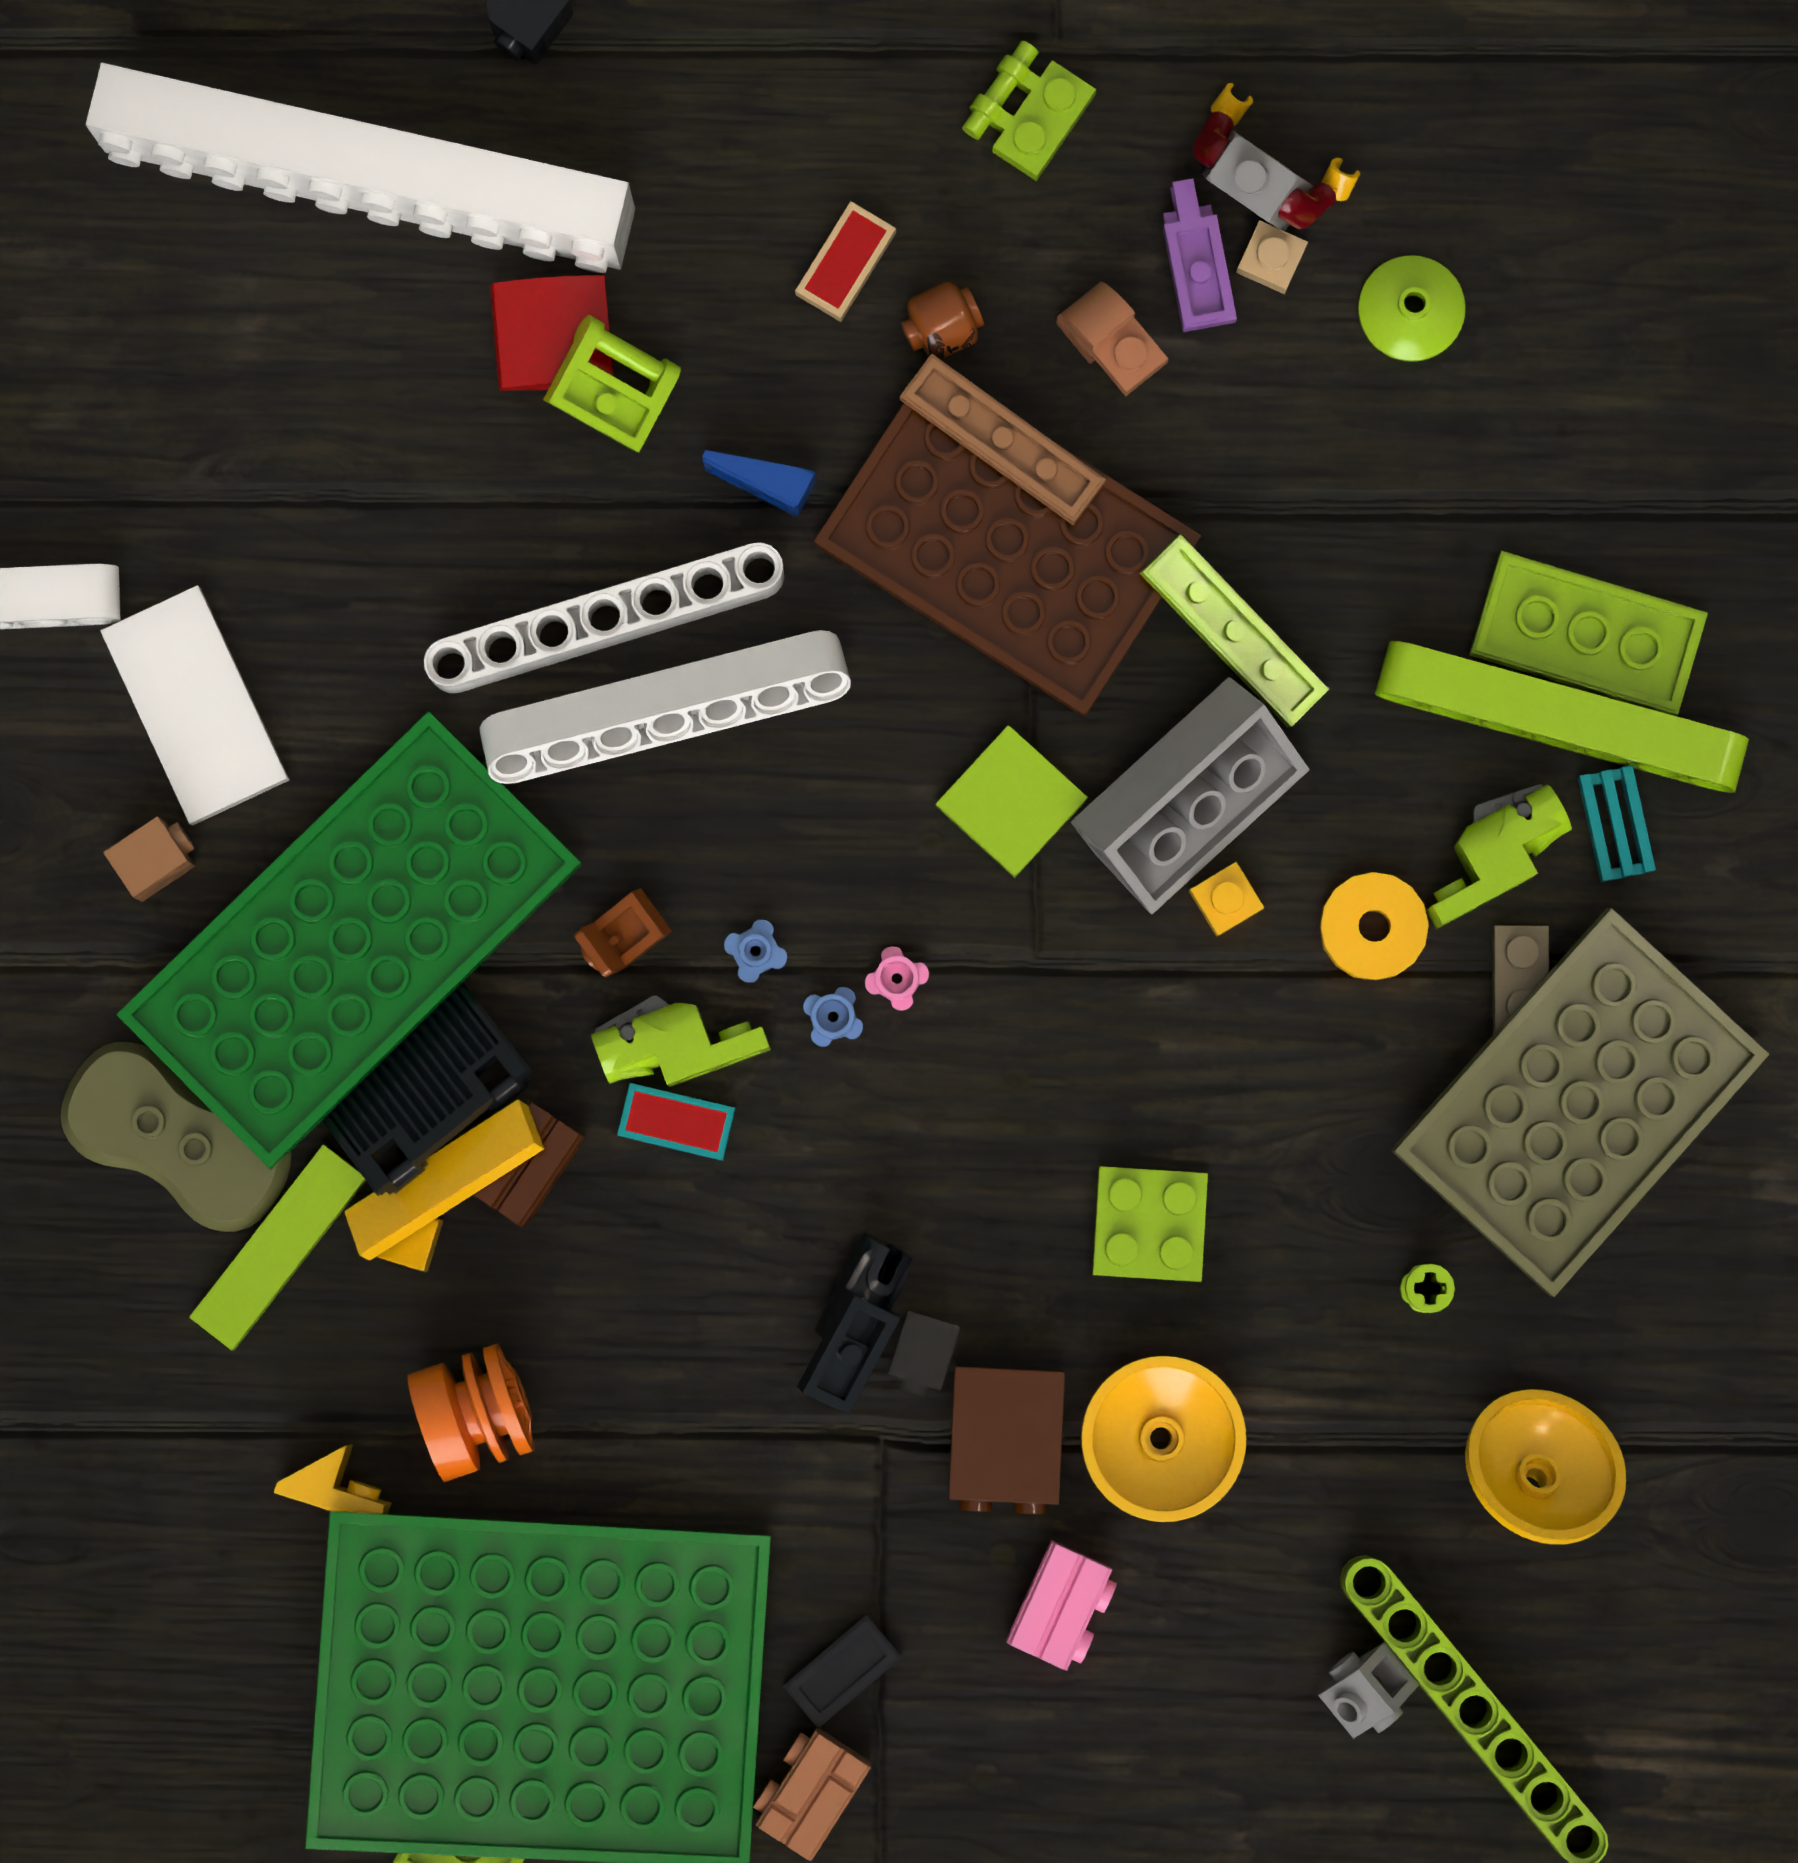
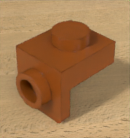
[574,888,672,977]

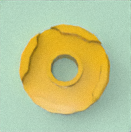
[1320,872,1429,980]

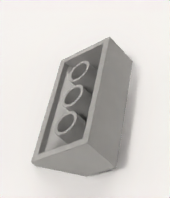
[1071,677,1310,914]

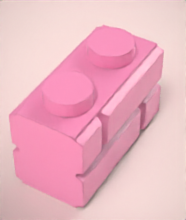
[1006,1540,1117,1671]

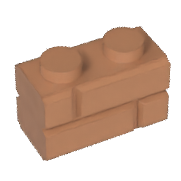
[753,1727,872,1861]

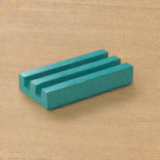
[1577,765,1656,883]

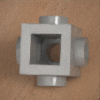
[1318,1641,1420,1739]

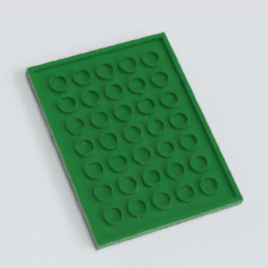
[305,1510,771,1863]

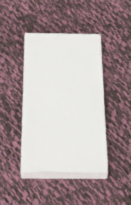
[100,585,290,826]

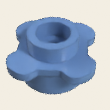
[724,920,787,983]
[803,987,863,1047]

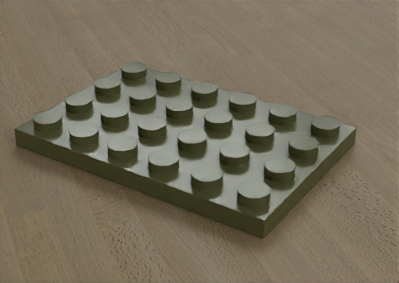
[1391,908,1770,1297]

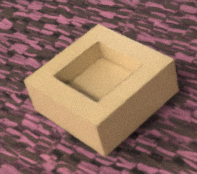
[1236,220,1308,294]

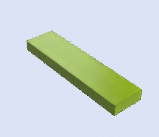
[1139,534,1329,728]
[189,1144,366,1351]

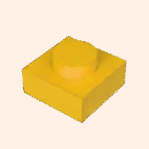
[1189,862,1264,937]

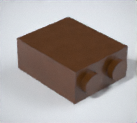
[948,1366,1065,1514]

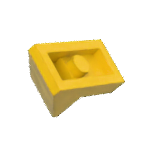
[274,1444,391,1514]

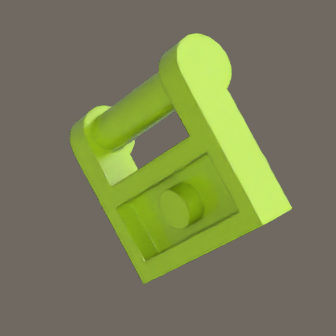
[543,315,681,452]

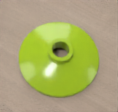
[1358,255,1465,362]

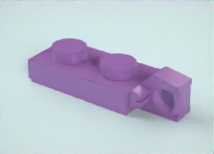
[1163,178,1237,332]

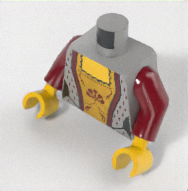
[1193,83,1360,231]

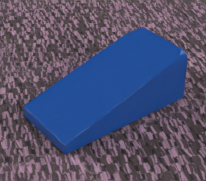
[702,450,817,517]

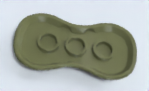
[60,1042,292,1232]

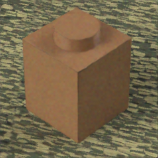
[103,816,196,902]

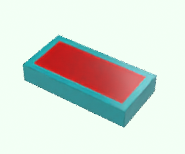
[617,1083,736,1161]

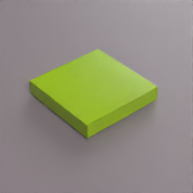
[936,725,1088,878]

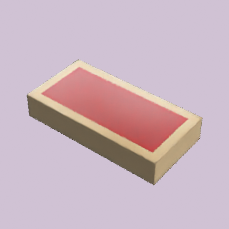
[795,201,896,322]

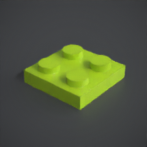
[1092,1166,1208,1282]

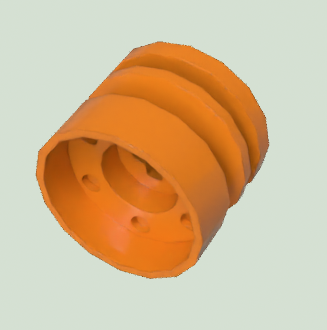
[407,1343,535,1482]

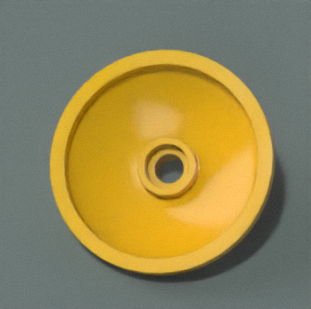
[1081,1356,1246,1522]
[1465,1389,1626,1544]

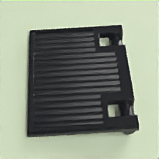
[322,982,532,1196]

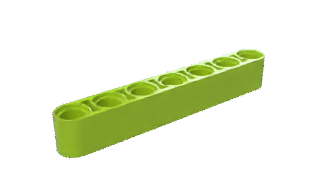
[1375,641,1749,793]
[1340,1555,1608,1863]

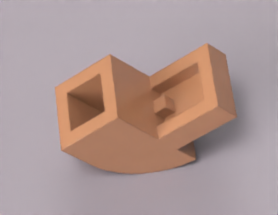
[1056,282,1168,396]

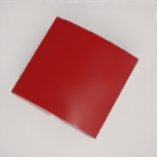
[490,275,613,391]

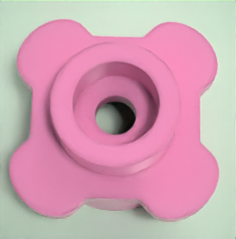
[865,946,929,1011]

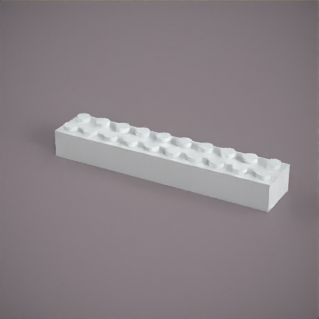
[85,63,635,273]

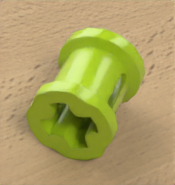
[1400,1264,1455,1313]

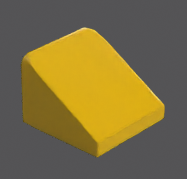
[377,1218,444,1272]

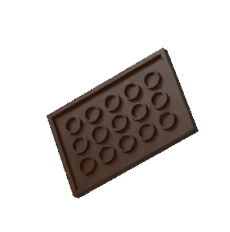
[813,403,1202,718]

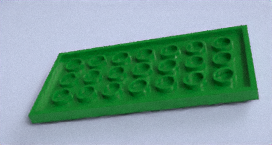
[116,711,582,1170]

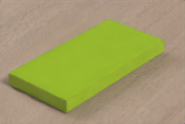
[1469,551,1708,716]

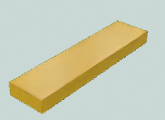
[344,1099,544,1261]

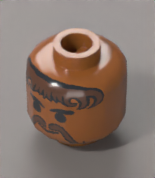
[901,281,984,360]

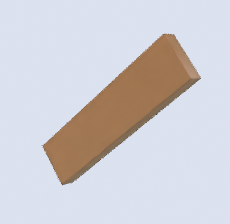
[900,354,1106,525]

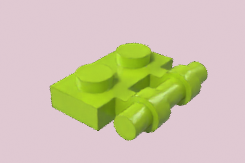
[962,41,1096,181]

